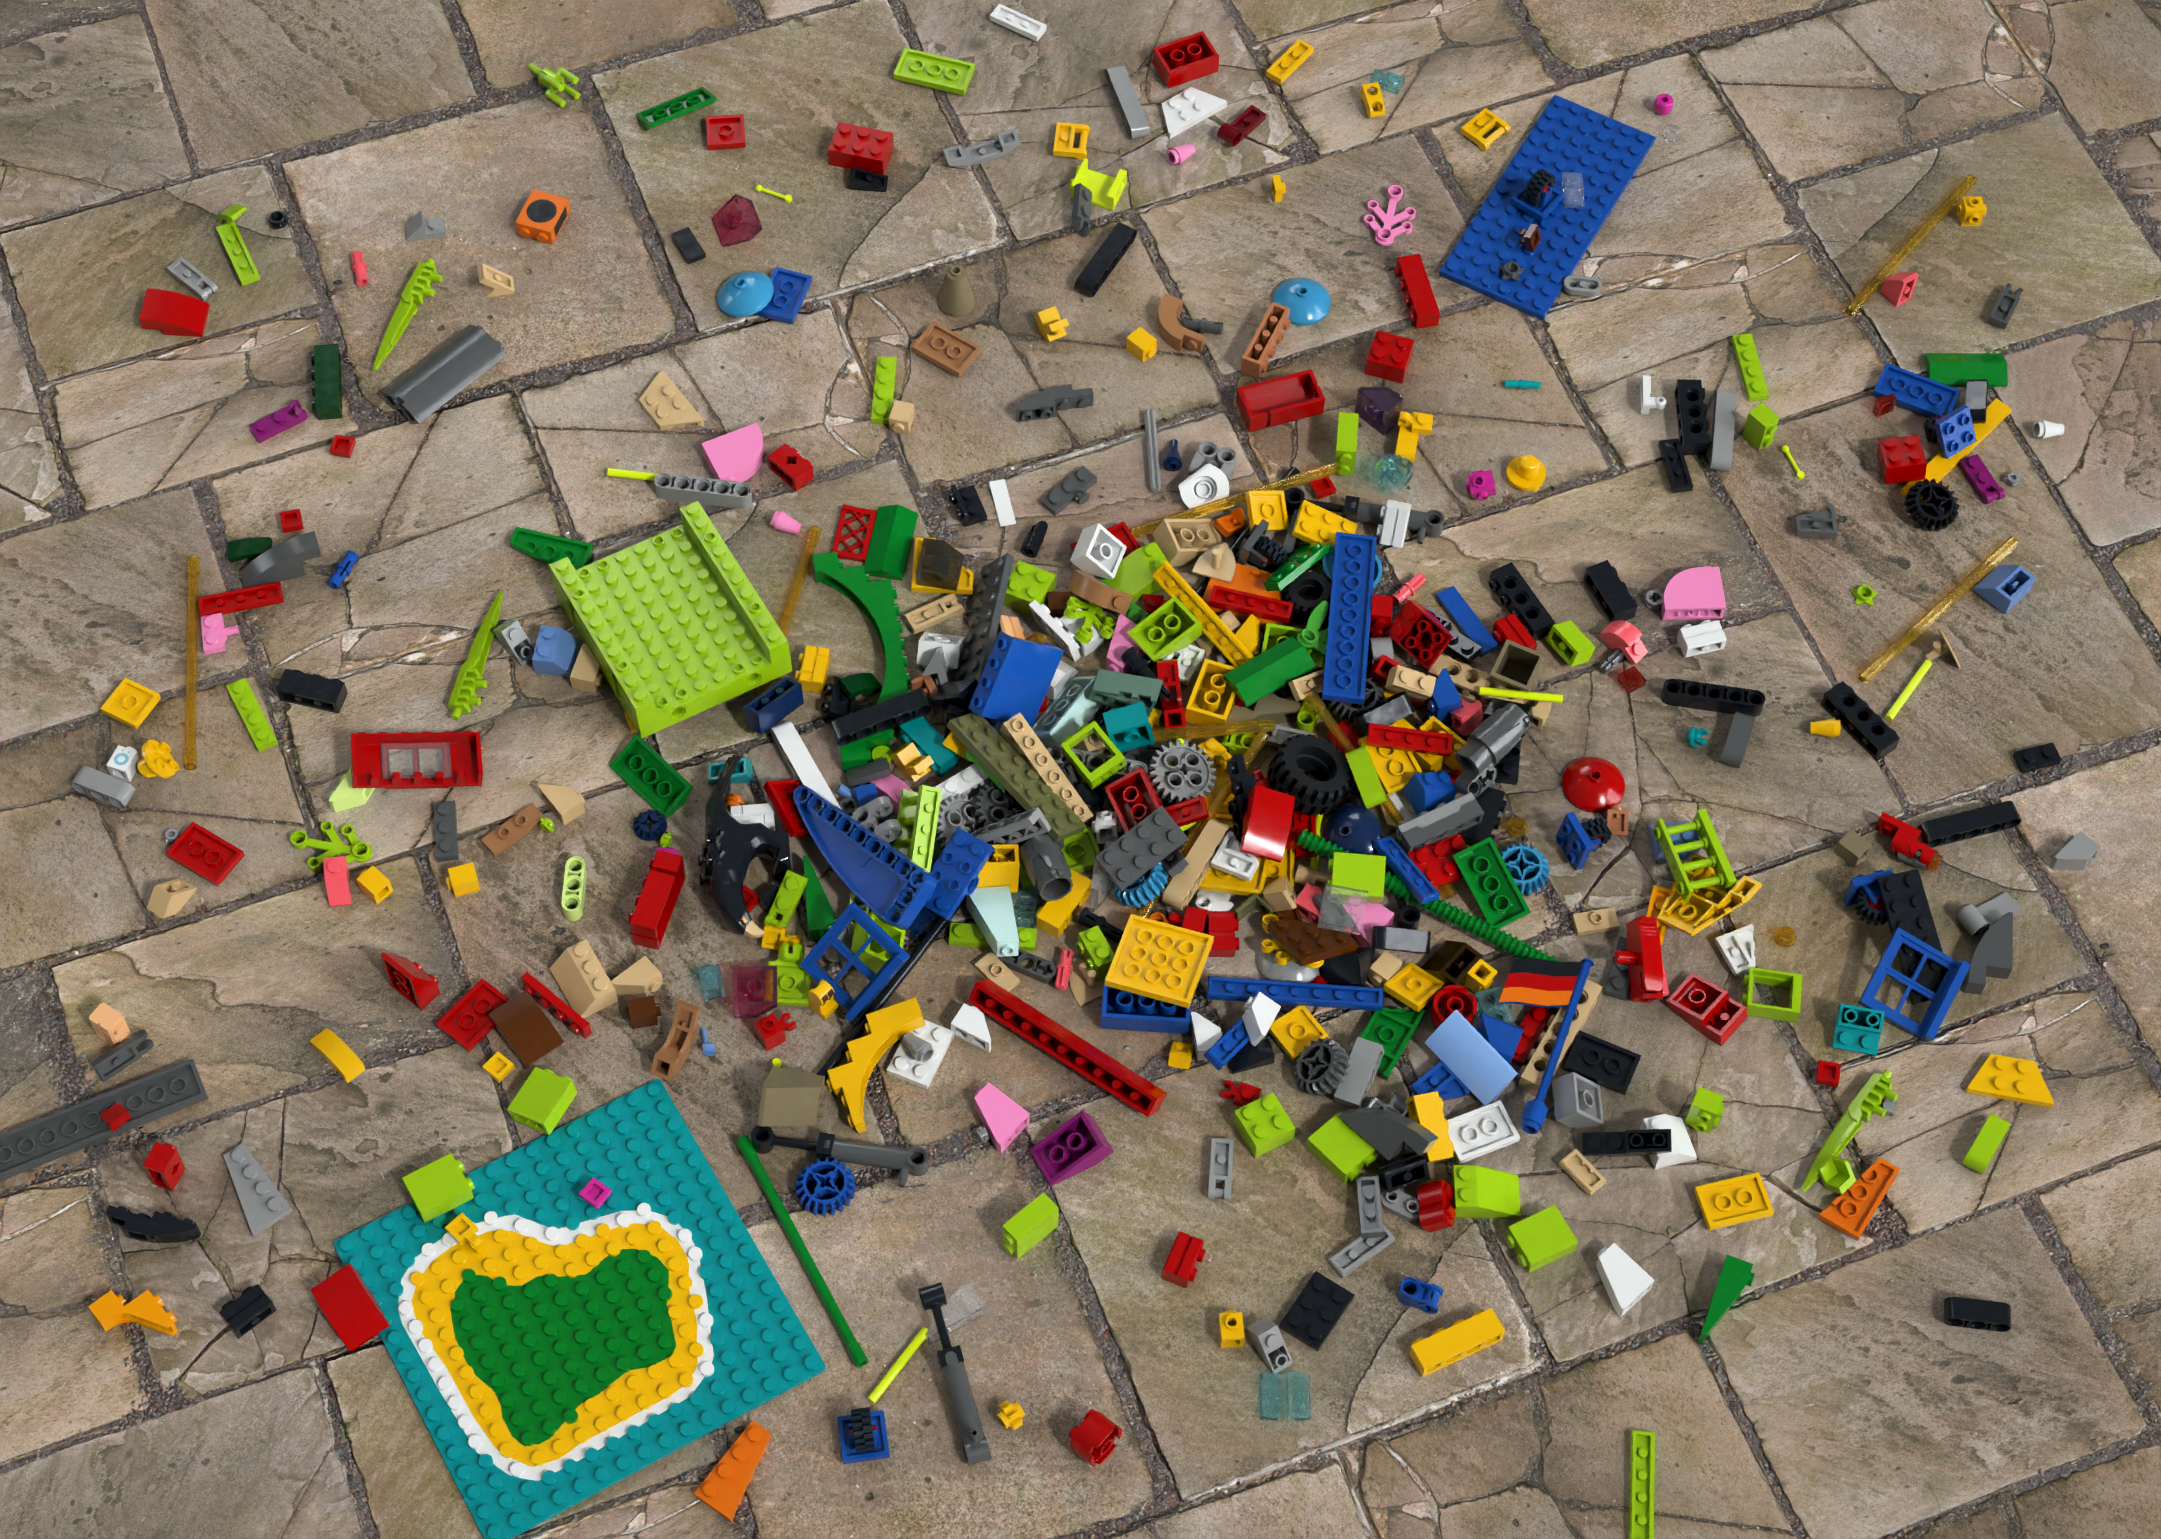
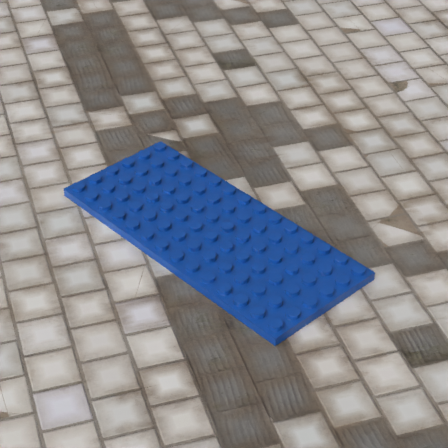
[1439,95,1656,321]

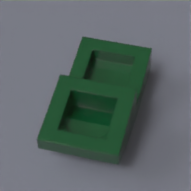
[228,537,272,563]
[839,673,882,699]

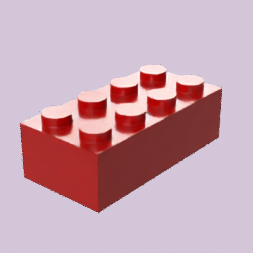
[1236,369,1325,433]
[628,850,686,950]

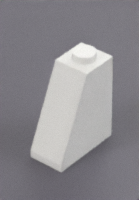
[1596,1243,1655,1318]

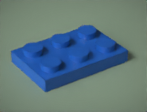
[756,267,812,324]

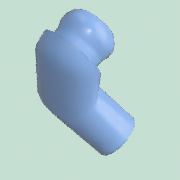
[836,784,865,801]

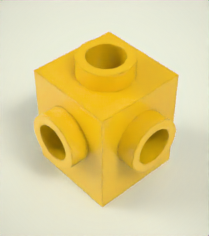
[1957,196,1987,226]

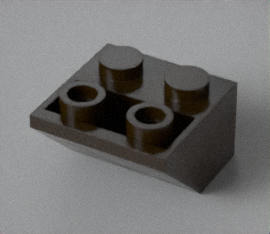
[1421,940,1483,986]

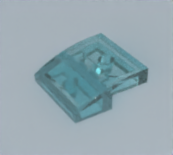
[1260,1372,1311,1421]

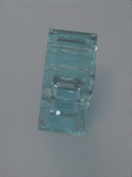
[1475,986,1516,1026]

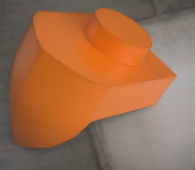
[1214,508,1245,538]

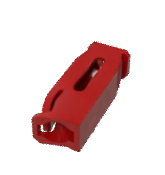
[1613,916,1663,1003]

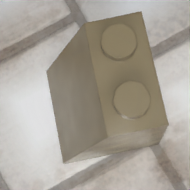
[1490,639,1545,692]
[758,1066,827,1127]

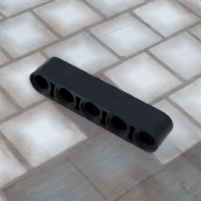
[1074,222,1137,297]
[1661,679,1766,717]
[829,689,932,746]
[1917,801,2022,848]

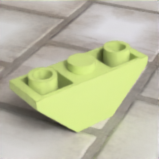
[328,767,375,813]

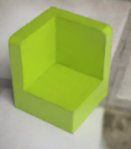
[1817,1155,1857,1195]

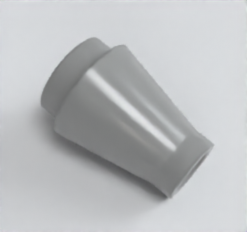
[902,1032,934,1063]

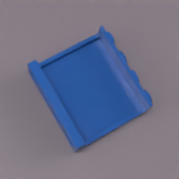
[968,631,1064,727]

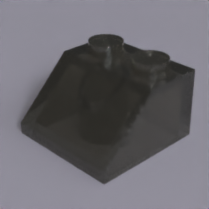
[916,538,964,591]

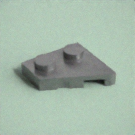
[1794,505,1838,538]

